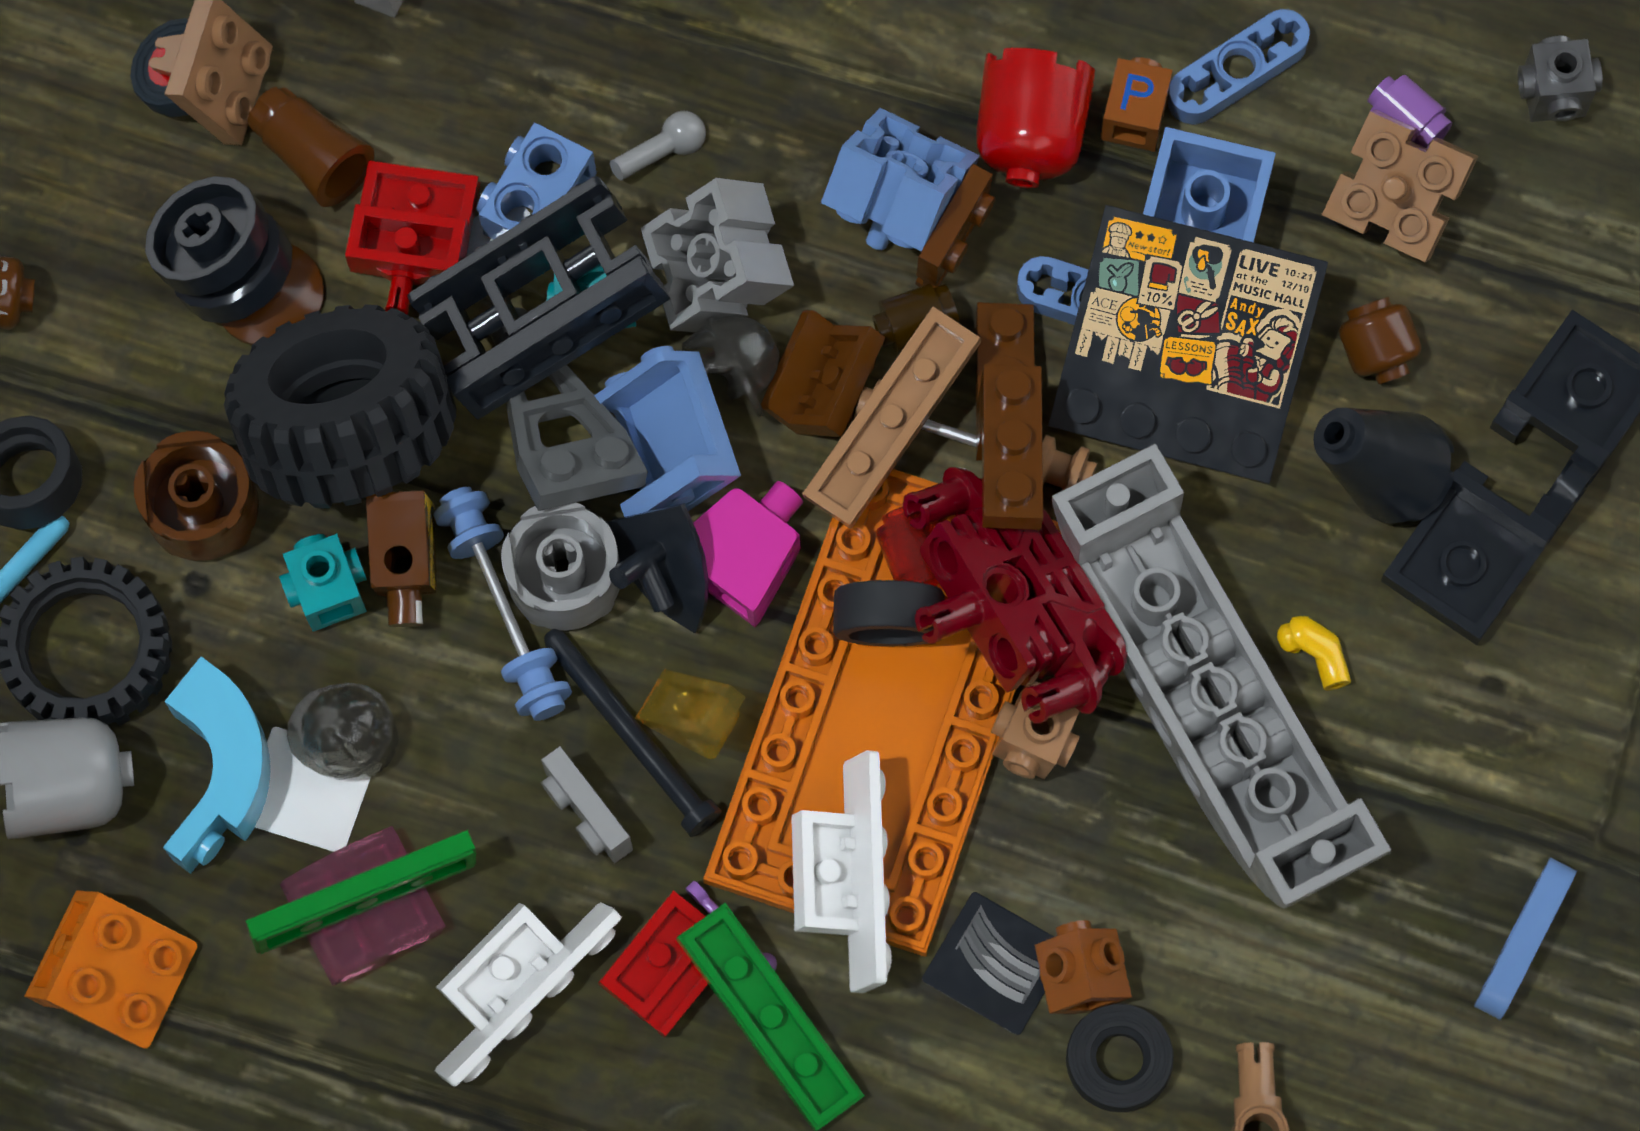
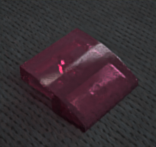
[280,826,445,986]

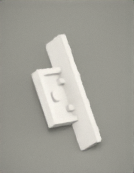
[792,750,892,993]
[435,903,622,1087]

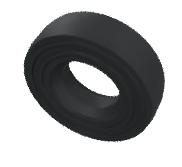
[1066,1004,1174,1112]

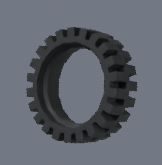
[0,557,172,726]

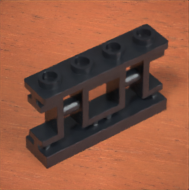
[407,176,671,420]

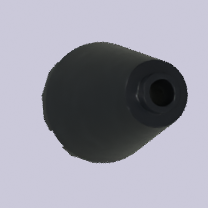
[1313,407,1454,524]

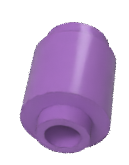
[1368,75,1452,149]

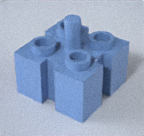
[821,108,980,251]

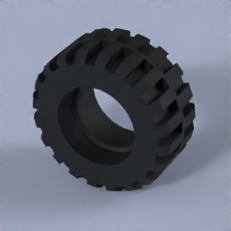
[224,304,456,508]

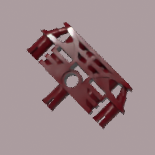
[903,467,1127,724]

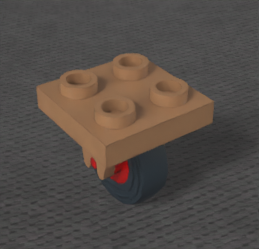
[130,0,273,145]

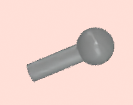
[610,111,706,180]

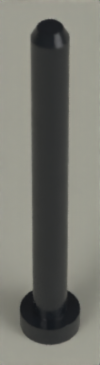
[544,629,722,837]

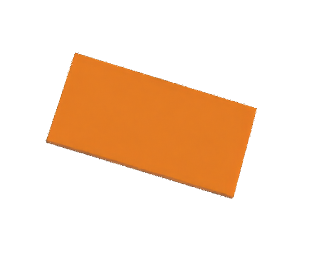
[703,469,1062,957]

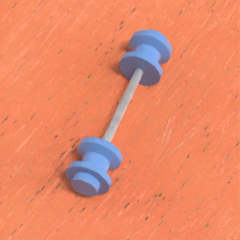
[433,487,572,721]

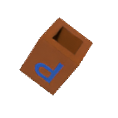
[1101,57,1173,152]

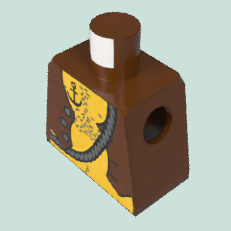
[366,491,437,627]

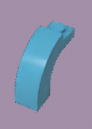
[163,656,271,874]

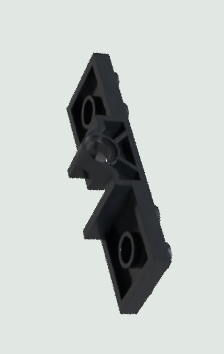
[1381,310,1640,645]

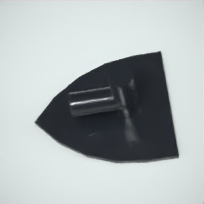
[605,503,709,633]

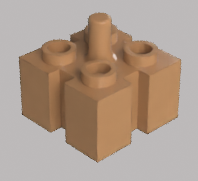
[1322,110,1478,262]

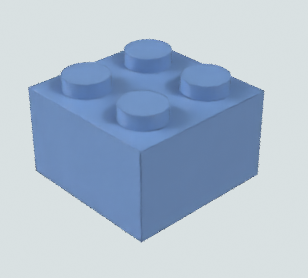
[1143,127,1276,242]

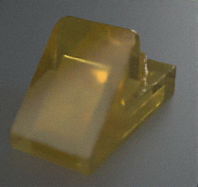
[635,669,746,759]

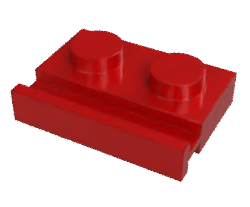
[598,890,708,1038]

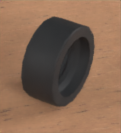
[0,415,82,530]
[833,580,945,646]

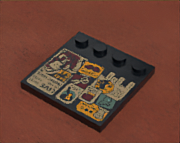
[1048,205,1328,484]

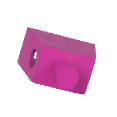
[693,481,803,627]

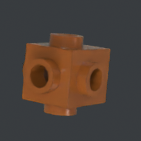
[1035,920,1132,1014]

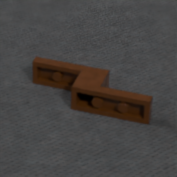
[976,302,1043,530]

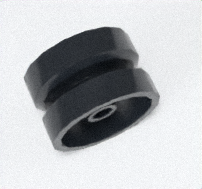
[145,176,293,324]

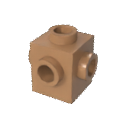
[991,681,1080,779]

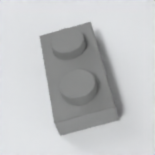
[541,746,633,864]

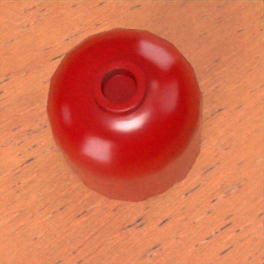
[977,48,1095,188]

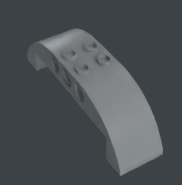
[1052,443,1391,909]

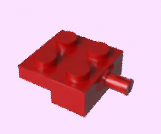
[345,161,480,315]

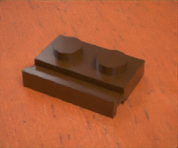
[915,164,996,288]

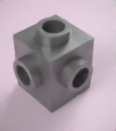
[1518,36,1602,122]

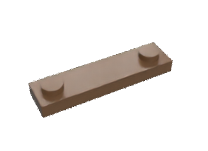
[802,307,981,529]

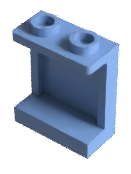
[594,346,741,517]

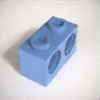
[477,122,597,240]

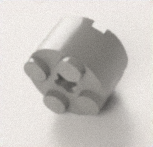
[501,503,620,630]

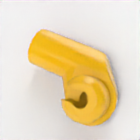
[1277,616,1351,691]

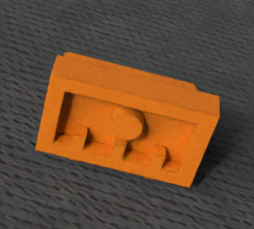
[24,890,197,1048]

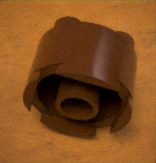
[134,431,259,561]

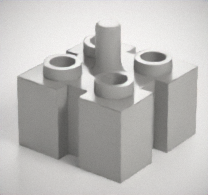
[641,178,794,334]

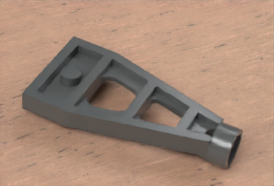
[490,308,648,511]

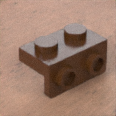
[761,310,885,437]

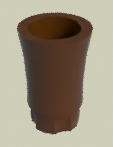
[247,86,374,207]

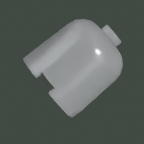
[0,717,134,839]

